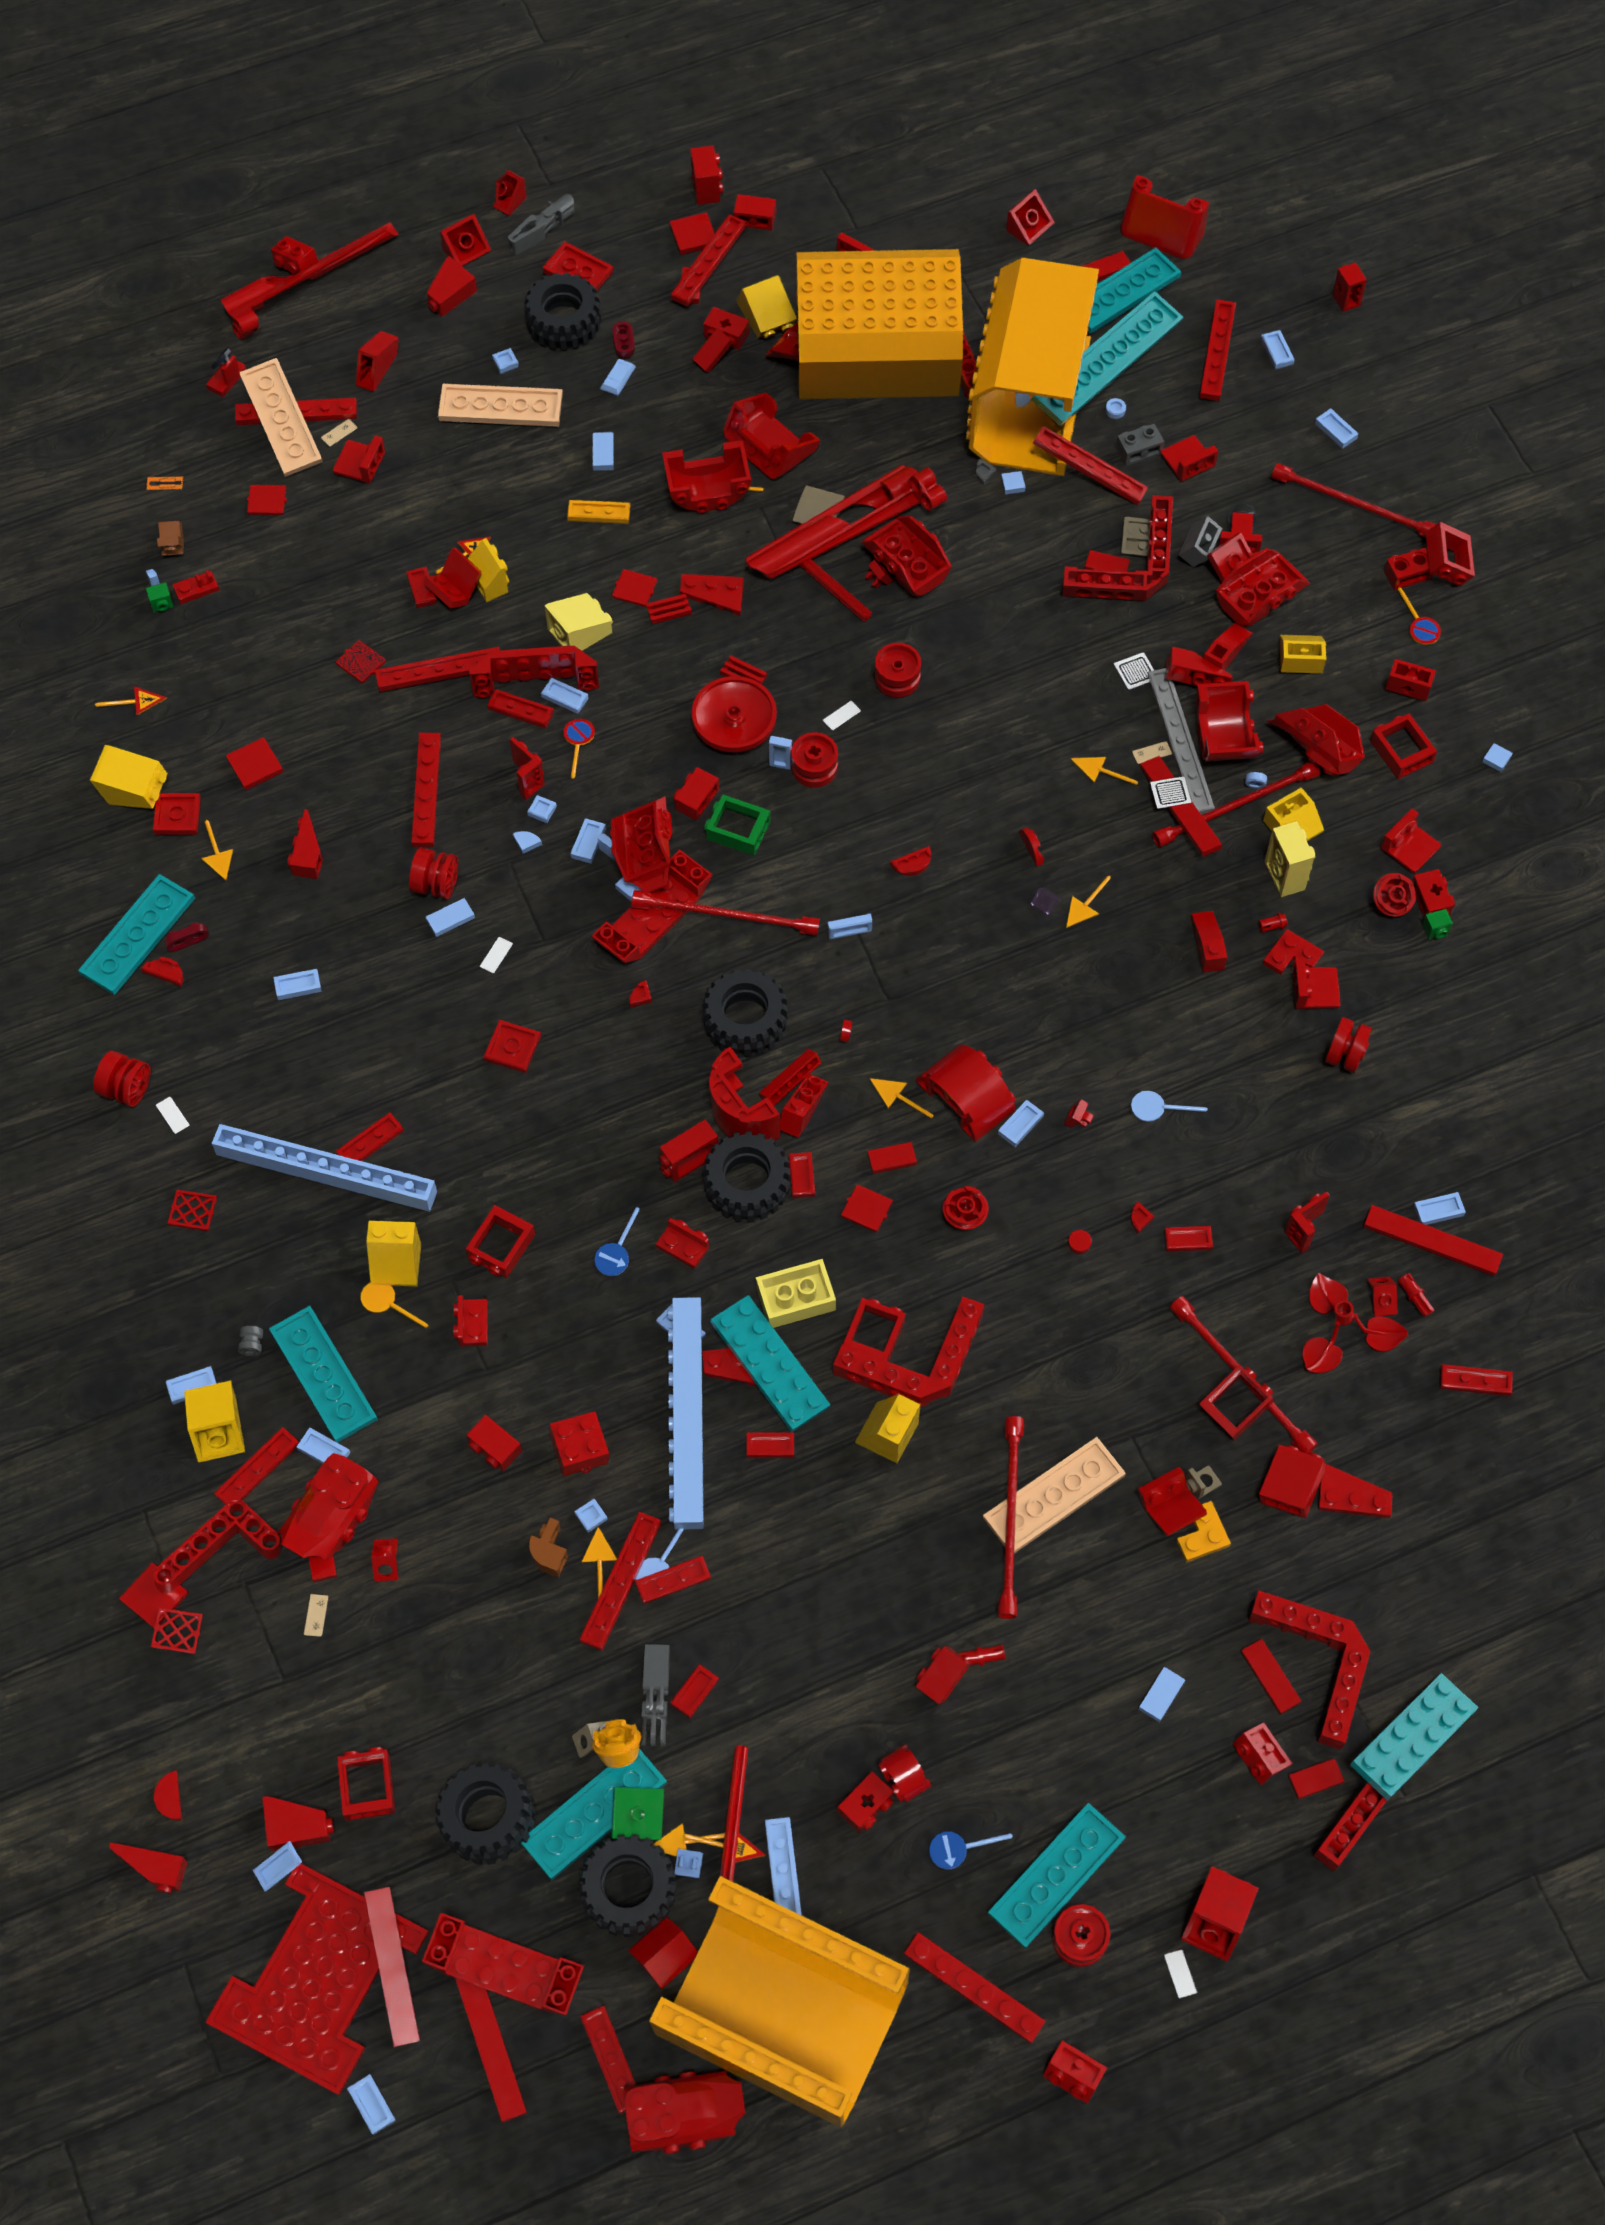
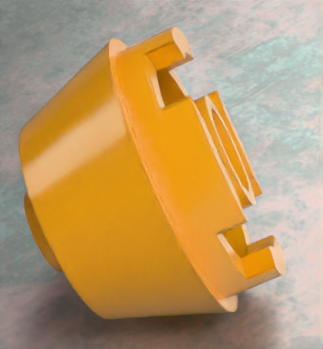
[592,1719,641,1768]

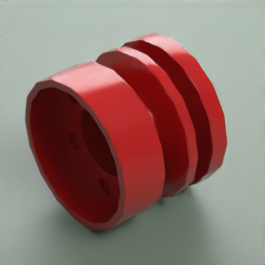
[409,848,458,900]
[93,1050,151,1107]

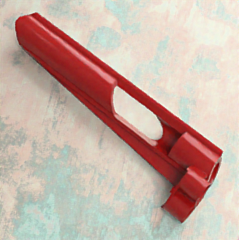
[220,222,398,340]
[745,465,947,579]

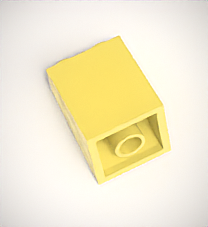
[544,593,613,651]

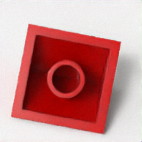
[1006,189,1055,245]
[440,214,491,266]
[629,1917,698,1990]

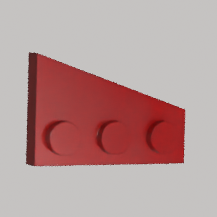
[680,574,744,616]
[702,1348,756,1387]
[1318,1464,1392,1518]

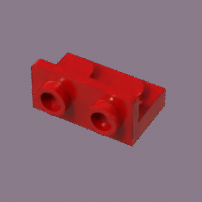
[656,1218,709,1269]
[453,1295,488,1346]
[1233,1722,1292,1785]
[1043,2041,1107,2103]

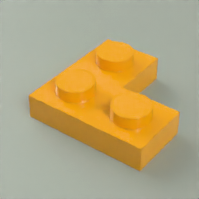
[1176,1501,1231,1563]

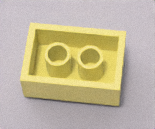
[1265,821,1315,897]
[756,1259,836,1328]

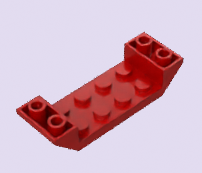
[469,645,599,698]
[592,850,712,963]
[422,1913,584,2016]

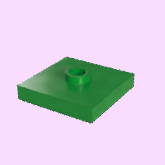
[611,1787,664,1840]

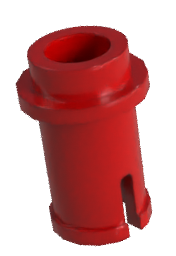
[1258,913,1288,933]

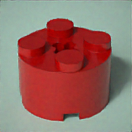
[878,1744,932,1803]

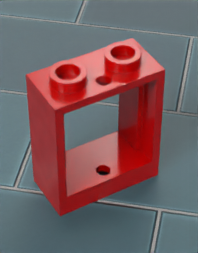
[1426,522,1475,586]
[1370,713,1437,780]
[659,1119,719,1183]
[466,1205,535,1278]
[843,1298,906,1362]
[1199,1364,1275,1440]
[337,1747,396,1821]

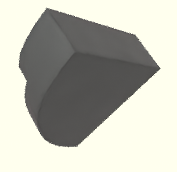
[976,458,996,486]

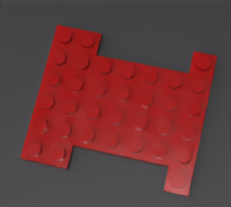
[206,1864,429,2096]

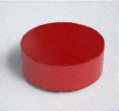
[840,1020,852,1042]
[1068,1230,1092,1254]

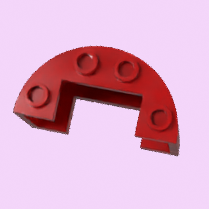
[662,440,751,513]
[1196,681,1263,762]
[915,1044,1016,1143]
[709,1047,780,1140]

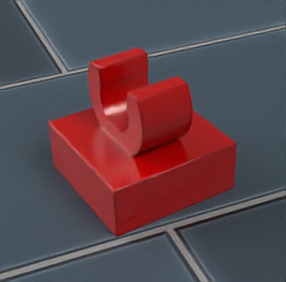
[865,560,894,588]
[1064,1099,1094,1128]

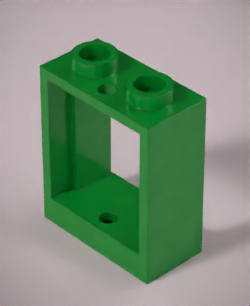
[704,794,771,856]

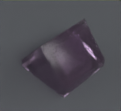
[1031,887,1061,915]

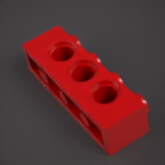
[1314,1782,1387,1872]

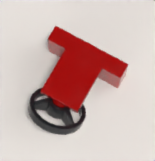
[206,346,247,398]
[1219,503,1262,554]

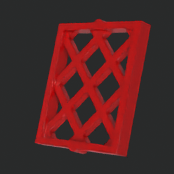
[167,1190,217,1231]
[151,1607,203,1654]

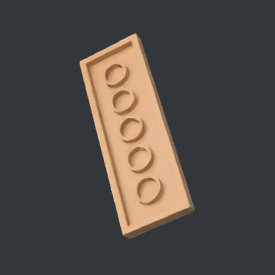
[239,358,323,477]
[438,384,563,427]
[983,1437,1126,1553]

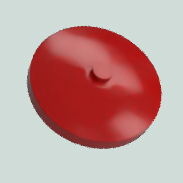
[692,676,777,752]

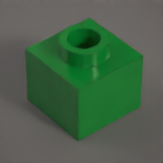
[146,582,174,613]
[1422,909,1453,940]

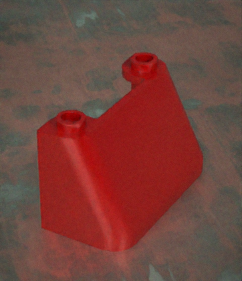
[1121,175,1209,259]
[723,393,820,479]

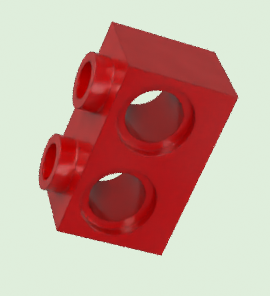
[1384,548,1433,590]

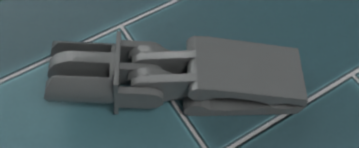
[508,194,575,256]
[641,1644,670,1747]

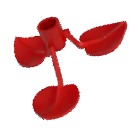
[1303,1273,1408,1373]

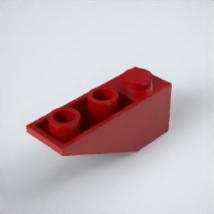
[1204,623,1253,671]
[1165,647,1233,686]
[288,809,323,879]
[780,1074,829,1138]

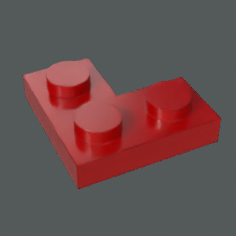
[1263,929,1324,975]

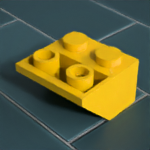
[468,538,509,602]
[1280,635,1326,674]
[1263,787,1324,841]

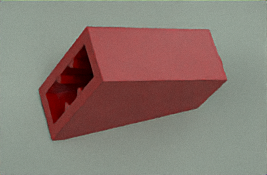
[427,256,477,317]
[356,331,399,392]
[263,1796,334,1852]

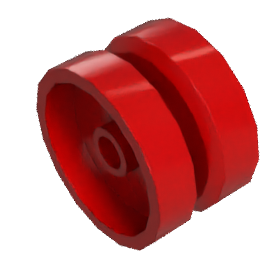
[875,643,921,697]
[791,732,838,788]
[1325,1017,1372,1073]
[1052,1904,1111,1968]

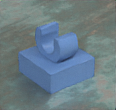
[674,1849,703,1879]

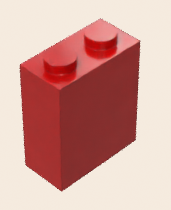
[1259,1445,1326,1519]

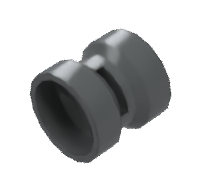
[238,1326,264,1356]

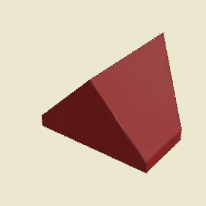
[493,170,527,215]

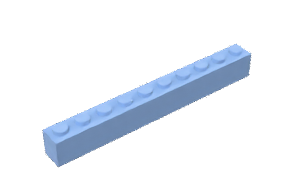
[212,1124,437,1212]
[668,1297,703,1530]

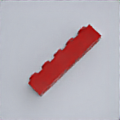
[759,1048,822,1106]

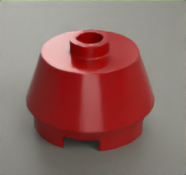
[1374,873,1416,917]
[943,1186,989,1231]

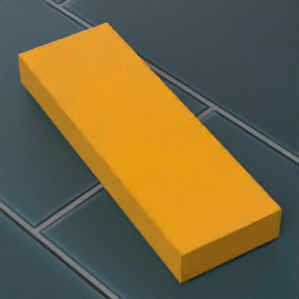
[567,500,630,524]

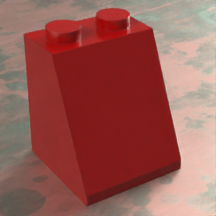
[1181,1866,1259,1962]

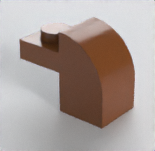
[157,521,184,556]
[529,1518,568,1578]

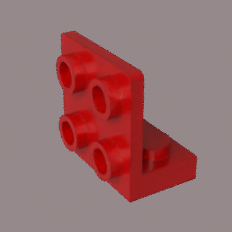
[333,435,386,483]
[1161,435,1218,482]
[423,548,482,608]
[509,737,545,800]
[1381,808,1441,873]
[1292,957,1340,1009]
[1285,1192,1330,1254]
[1138,1467,1207,1536]

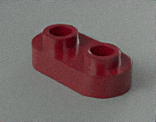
[613,321,635,358]
[164,923,209,952]

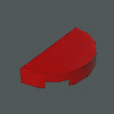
[1019,827,1044,866]
[890,846,931,876]
[141,957,184,987]
[154,1770,182,1821]

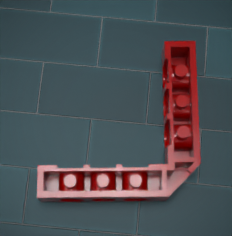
[1063,495,1173,601]
[833,1297,985,1407]
[1249,1591,1370,1750]

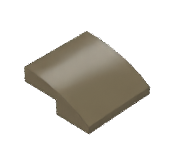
[793,485,845,525]
[1121,517,1150,557]

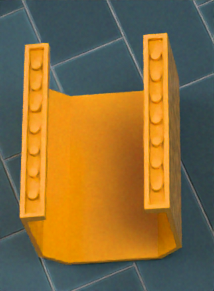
[797,249,963,399]
[966,258,1099,476]
[649,1876,909,2128]

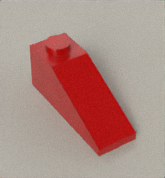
[1191,911,1227,973]
[109,1842,187,1894]

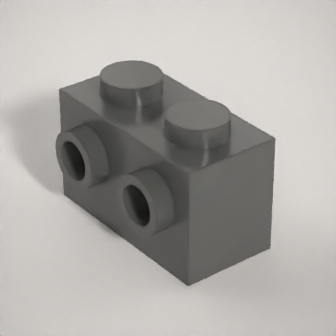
[1116,424,1164,466]
[1179,516,1222,567]

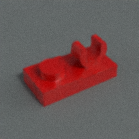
[172,570,220,605]

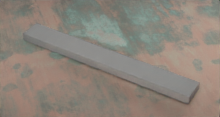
[1147,668,1215,815]

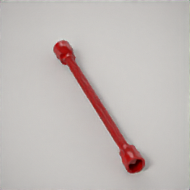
[1271,463,1436,538]
[1152,761,1321,848]
[631,890,820,936]
[1170,1296,1318,1454]
[998,1416,1024,1619]

